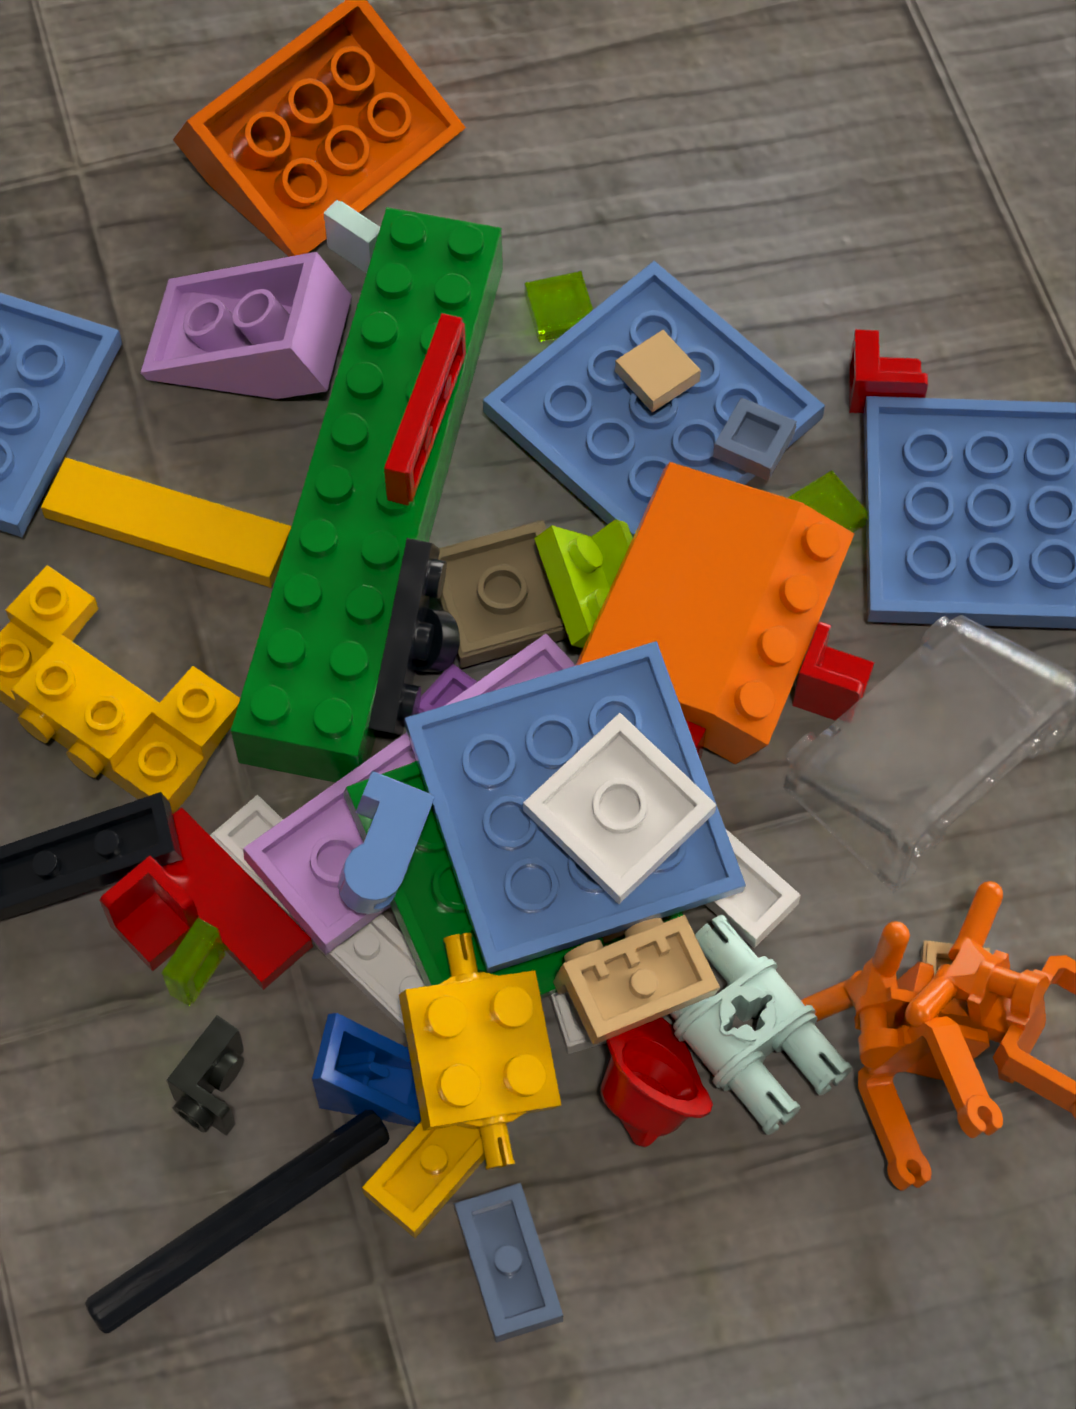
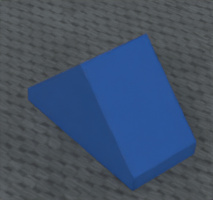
[312,1013,421,1127]

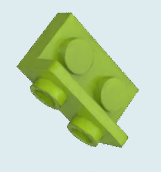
[534,519,633,648]

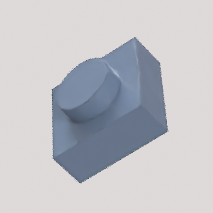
[713,397,797,481]

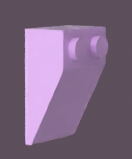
[141,252,352,399]

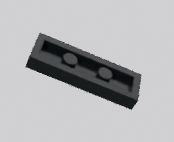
[368,538,447,735]
[0,792,183,921]

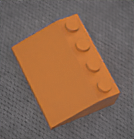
[173,0,466,257]
[575,462,854,764]

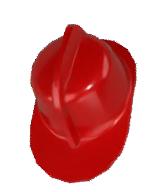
[600,1017,713,1147]

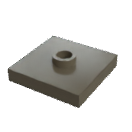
[438,520,569,668]

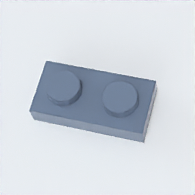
[454,1183,563,1343]

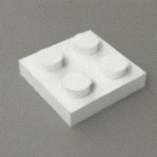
[523,713,717,904]

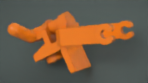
[905,881,1076,1119]
[801,921,1003,1191]

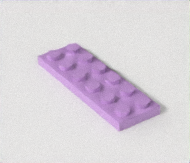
[243,634,575,955]

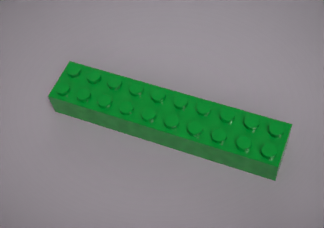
[231,207,503,783]

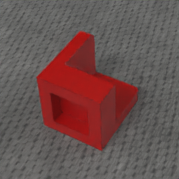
[849,329,928,413]
[793,621,875,726]
[100,855,203,971]

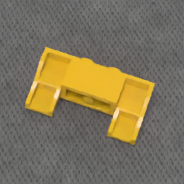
[0,565,240,815]

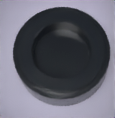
[416,608,460,673]

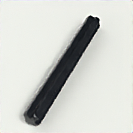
[85,1110,390,1333]

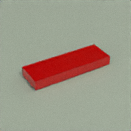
[384,313,466,506]
[162,807,313,990]

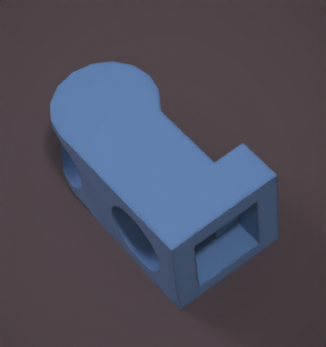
[338,771,435,914]

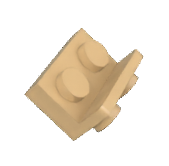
[553,915,720,1045]

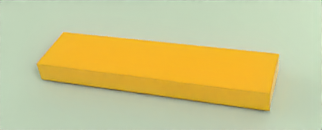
[41,457,291,588]

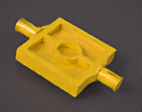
[399,933,561,1170]

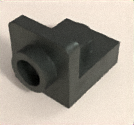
[167,1015,244,1136]

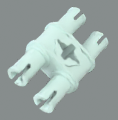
[670,915,853,1135]

